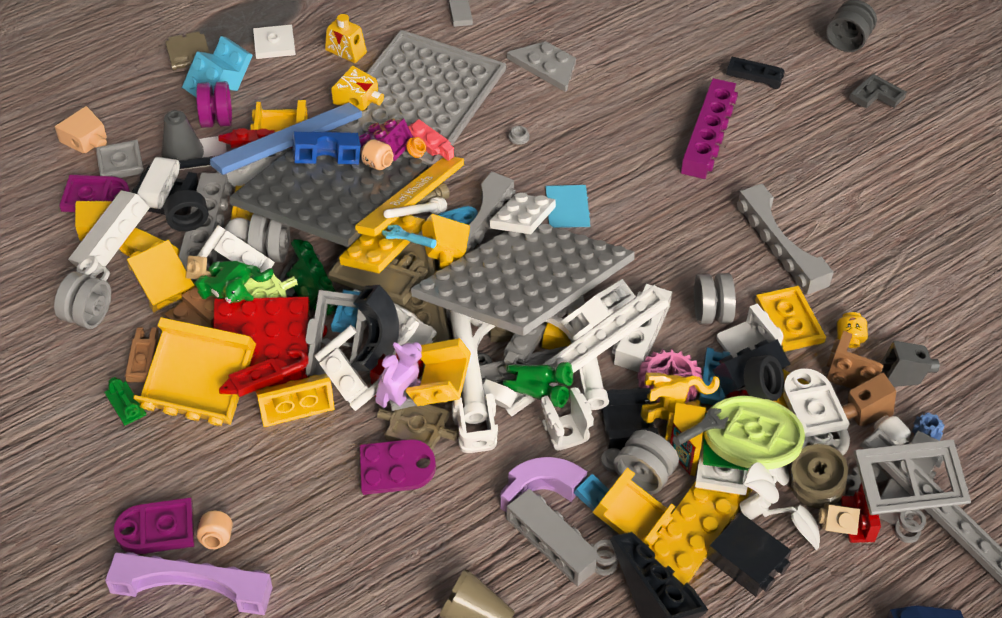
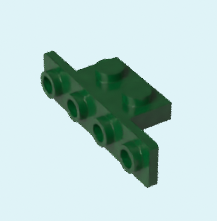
[286,239,338,314]

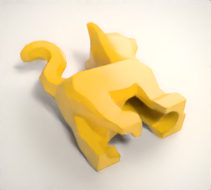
[641,372,720,423]

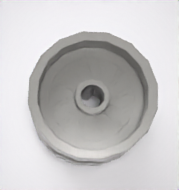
[248,213,290,263]
[54,272,111,329]
[694,273,736,325]
[614,430,679,494]

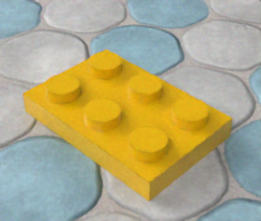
[755,286,826,352]

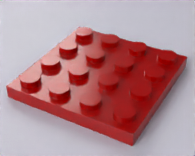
[213,297,309,390]

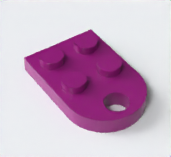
[59,175,130,212]
[360,440,436,495]
[114,498,195,554]

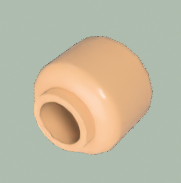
[361,139,393,170]
[197,510,233,549]

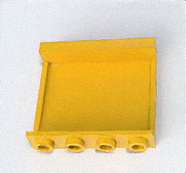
[133,317,256,426]

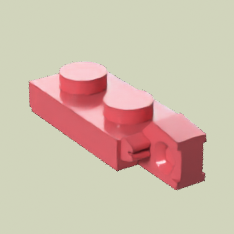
[408,120,454,161]

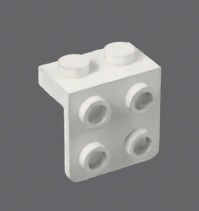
[716,304,784,358]

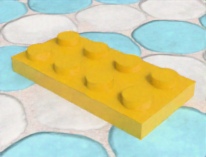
[339,215,425,273]

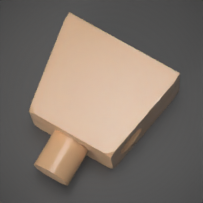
[55,106,107,153]

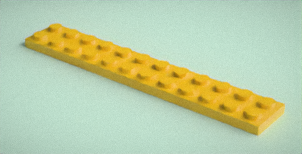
[648,369,809,585]

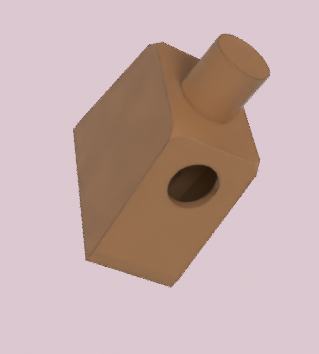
[842,373,896,426]

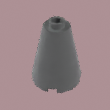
[162,110,204,161]

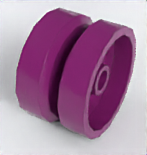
[197,81,232,128]

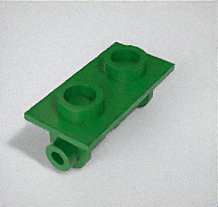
[104,377,147,426]

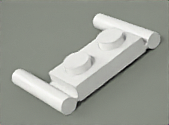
[197,225,275,273]
[314,325,378,411]

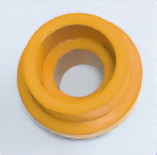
[406,137,426,158]

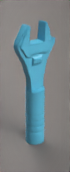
[382,225,437,248]

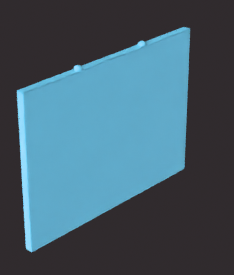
[546,185,590,228]

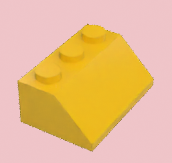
[255,373,335,427]

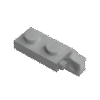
[503,324,545,370]

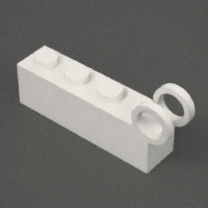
[68,190,150,281]
[560,279,636,342]

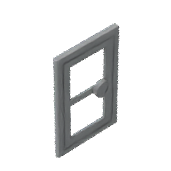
[854,440,971,515]

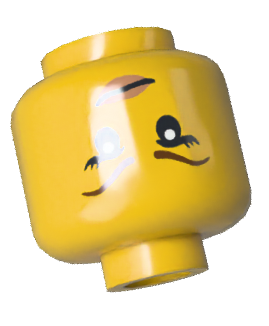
[837,312,868,348]

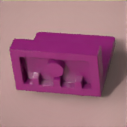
[359,118,414,161]

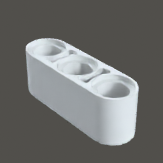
[137,157,180,209]

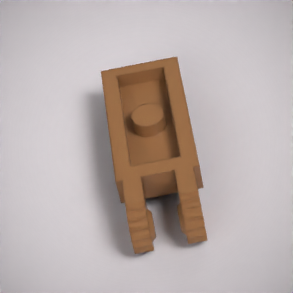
[125,327,159,382]

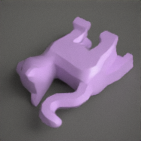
[376,342,422,408]

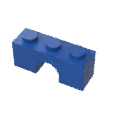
[293,131,361,164]

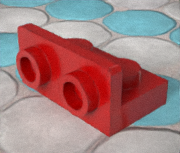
[841,482,881,543]

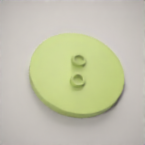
[703,396,805,469]

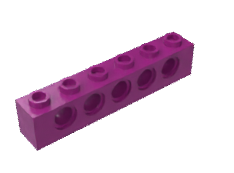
[681,78,738,179]

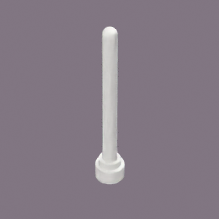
[383,197,447,219]

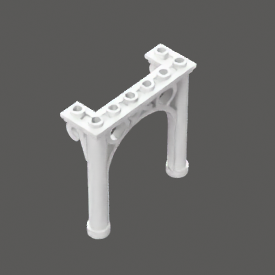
[446,295,609,424]

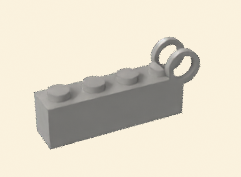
[879,431,944,543]
[507,489,618,587]

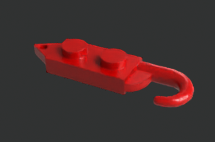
[218,128,293,148]
[219,349,309,397]

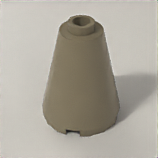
[439,569,515,618]

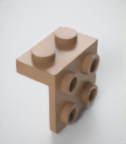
[826,331,883,389]

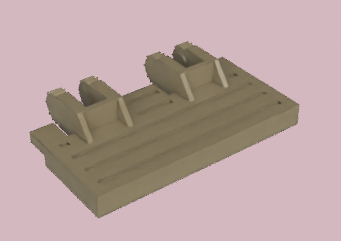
[328,249,428,306]

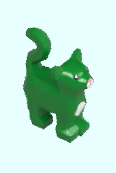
[195,261,274,303]

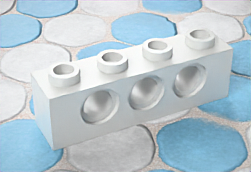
[612,284,672,372]

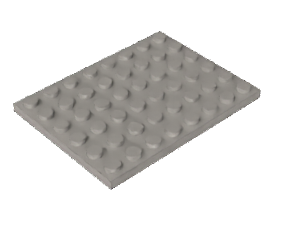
[330,30,506,168]
[411,224,634,336]

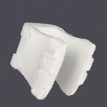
[392,303,437,355]
[541,387,594,451]
[452,394,498,453]

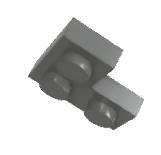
[849,74,907,108]

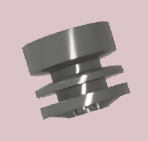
[826,0,877,52]

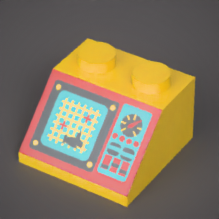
[665,403,706,476]

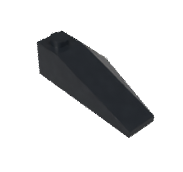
[610,532,708,618]

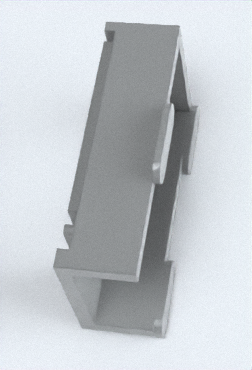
[305,290,366,380]

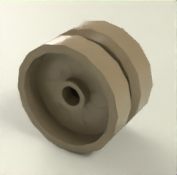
[791,444,848,509]

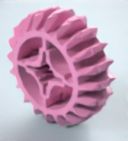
[638,349,703,403]

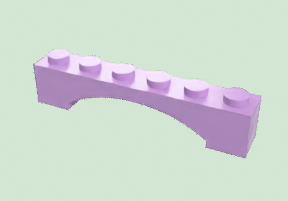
[105,552,272,615]

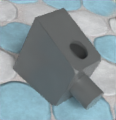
[880,341,940,387]

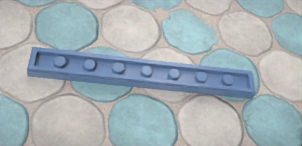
[210,103,362,175]

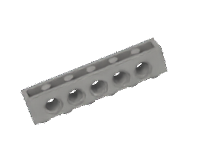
[179,173,232,285]

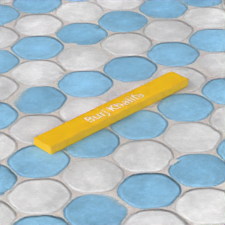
[355,157,464,237]

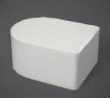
[483,379,517,409]

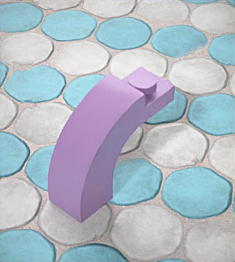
[500,457,587,513]

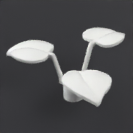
[740,462,820,550]

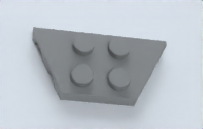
[507,41,576,92]

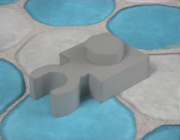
[847,463,888,496]

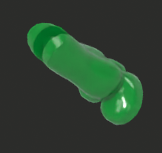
[503,362,573,408]

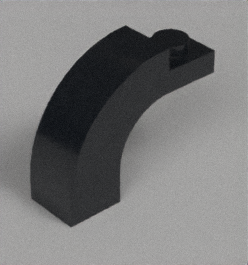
[351,284,399,371]

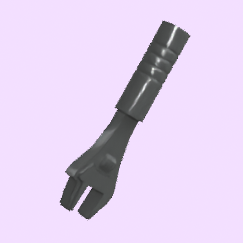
[673,408,729,446]

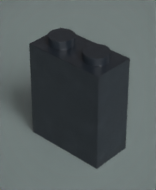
[706,513,792,597]

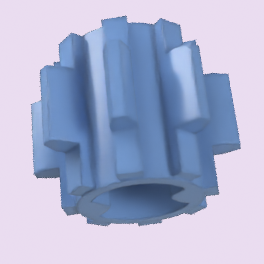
[912,413,945,441]

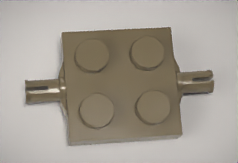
[377,404,458,451]

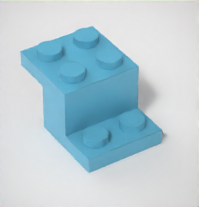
[182,36,253,98]

